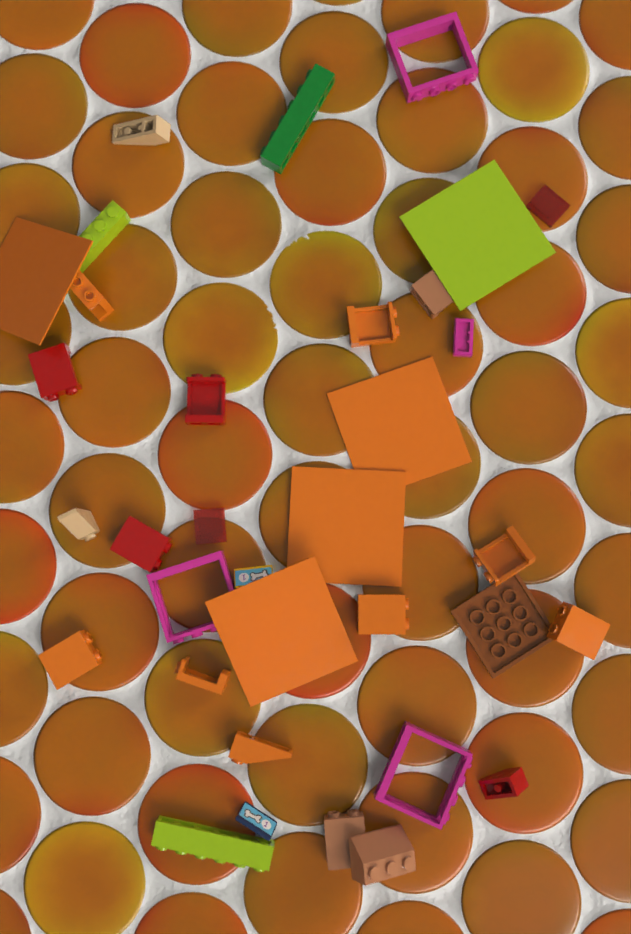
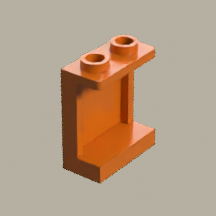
[70,270,114,322]
[346,301,400,348]
[472,525,536,587]
[357,594,409,634]
[547,602,611,660]
[38,630,103,690]
[174,656,232,695]

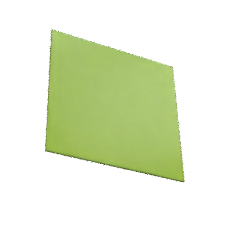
[399,160,556,311]

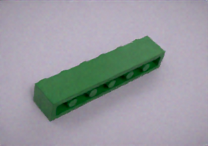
[260,64,335,174]

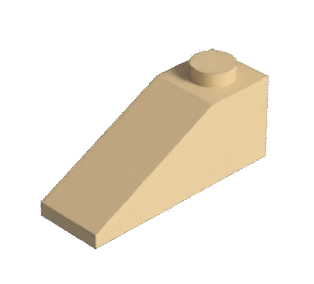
[112,115,171,145]
[57,508,100,541]

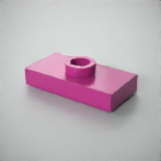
[452,318,474,357]

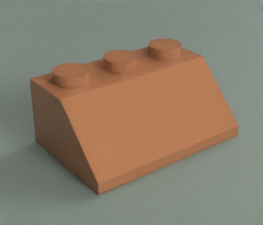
[349,824,416,886]

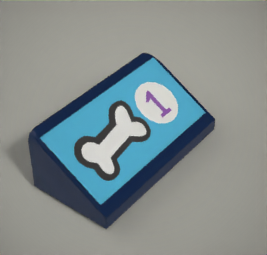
[236,802,277,841]

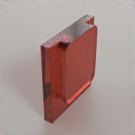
[526,184,571,228]
[193,507,227,545]

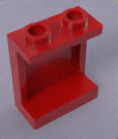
[28,343,82,402]
[185,374,226,425]
[109,516,172,572]

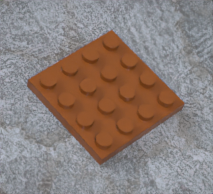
[450,573,553,678]

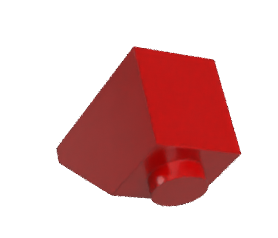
[478,767,529,800]

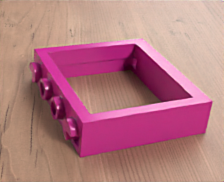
[385,11,479,103]
[146,551,235,644]
[374,721,473,830]

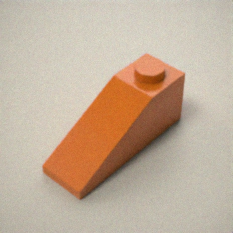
[228,730,293,765]

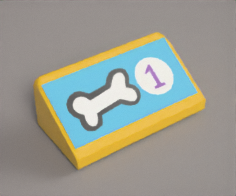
[234,565,273,589]

